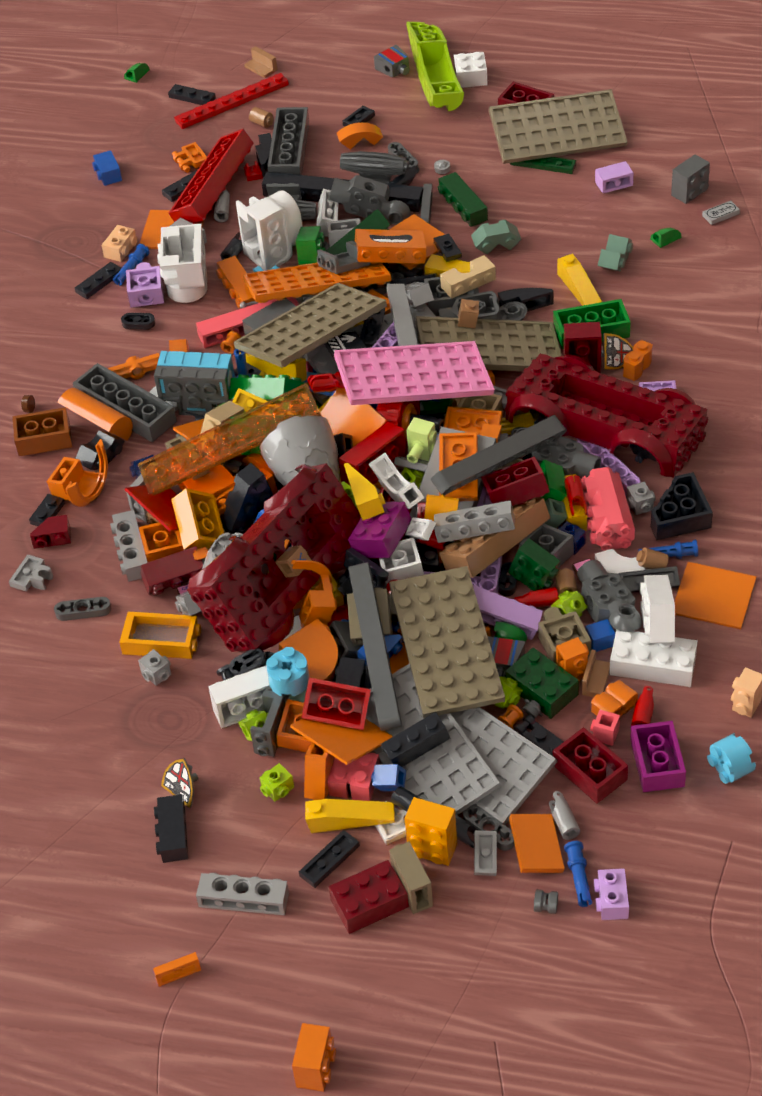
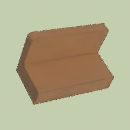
[244,46,278,78]
[582,650,610,697]

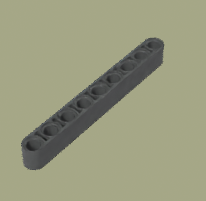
[431,415,567,495]
[348,562,402,731]

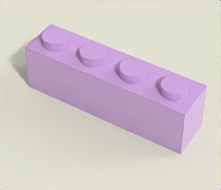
[473,585,543,640]

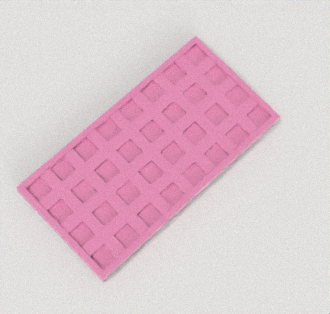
[334,341,495,405]

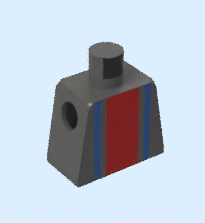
[374,45,410,77]
[488,636,525,677]

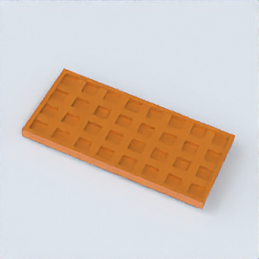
[243,262,391,303]

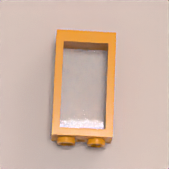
[119,612,201,659]

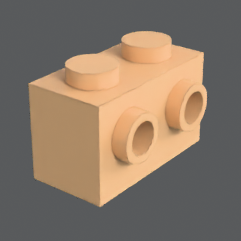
[102,225,137,262]
[731,667,762,718]

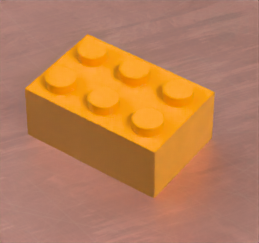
[171,488,224,550]
[404,797,457,866]

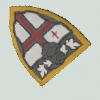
[601,333,633,370]
[161,758,198,808]

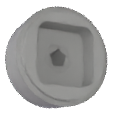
[434,160,450,174]

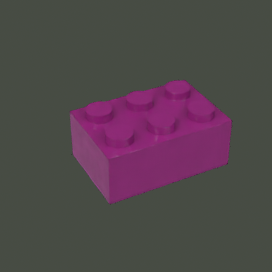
[348,501,412,558]
[630,721,686,792]

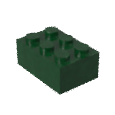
[505,648,579,719]

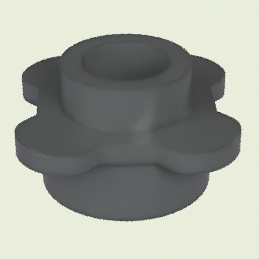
[523,699,543,719]

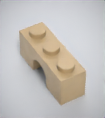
[440,255,496,299]

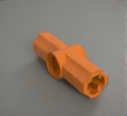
[108,353,160,379]

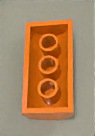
[58,388,133,441]

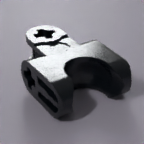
[216,648,274,681]

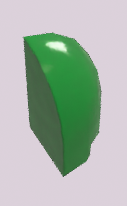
[124,63,150,83]
[650,227,682,248]
[494,621,527,642]

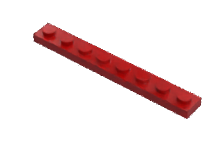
[174,73,289,129]

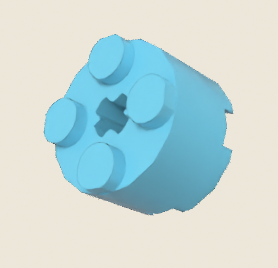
[266,647,309,696]
[707,733,756,784]

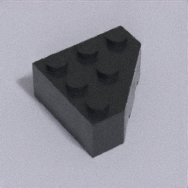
[220,463,273,534]
[650,472,713,541]

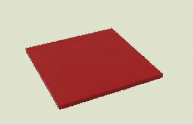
[124,483,179,532]

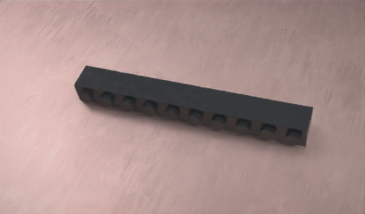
[262,172,423,212]

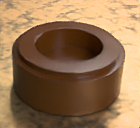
[21,395,35,413]

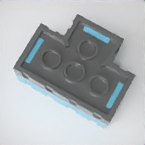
[154,351,235,416]

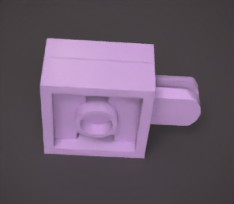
[126,262,164,308]

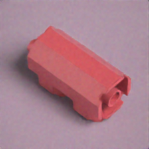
[581,467,635,551]

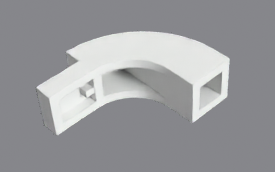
[369,453,425,509]

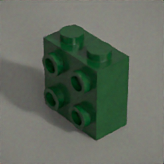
[508,539,560,591]

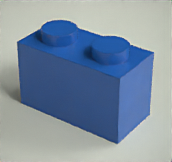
[92,150,122,186]

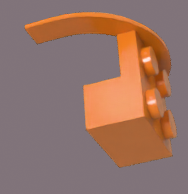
[46,439,108,507]
[291,560,337,628]

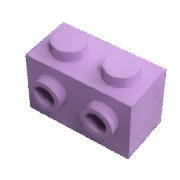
[595,161,633,193]
[594,869,629,920]

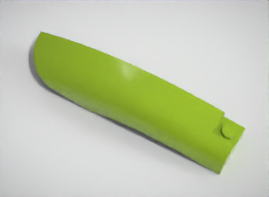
[407,22,464,111]

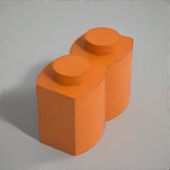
[623,340,653,381]
[591,680,638,718]

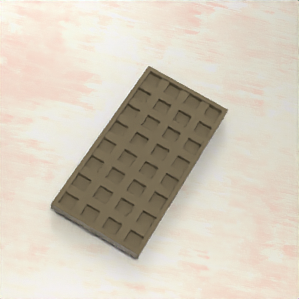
[489,89,627,164]
[234,283,387,367]
[415,316,562,372]
[389,566,505,718]

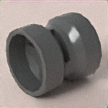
[534,889,558,914]

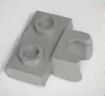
[9,554,53,592]

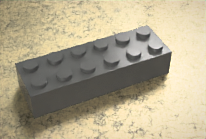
[268,107,309,175]
[73,363,177,442]

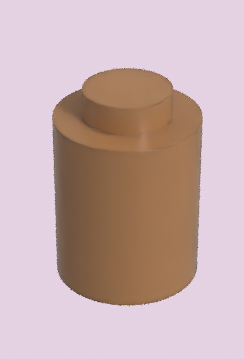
[249,107,274,128]
[636,547,668,569]
[555,568,577,596]

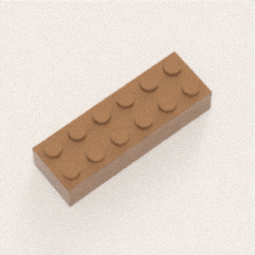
[439,497,550,578]

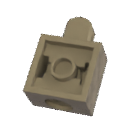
[538,607,591,663]

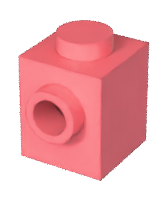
[590,710,620,746]

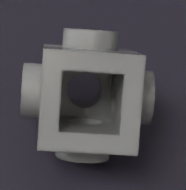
[626,482,655,515]
[138,649,172,686]

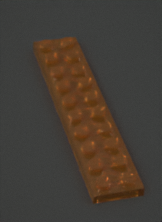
[138,383,321,495]

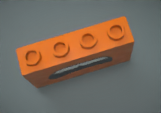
[355,229,427,264]

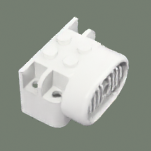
[236,190,302,271]
[157,224,207,303]

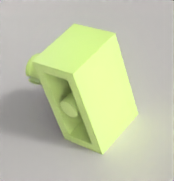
[406,417,437,464]

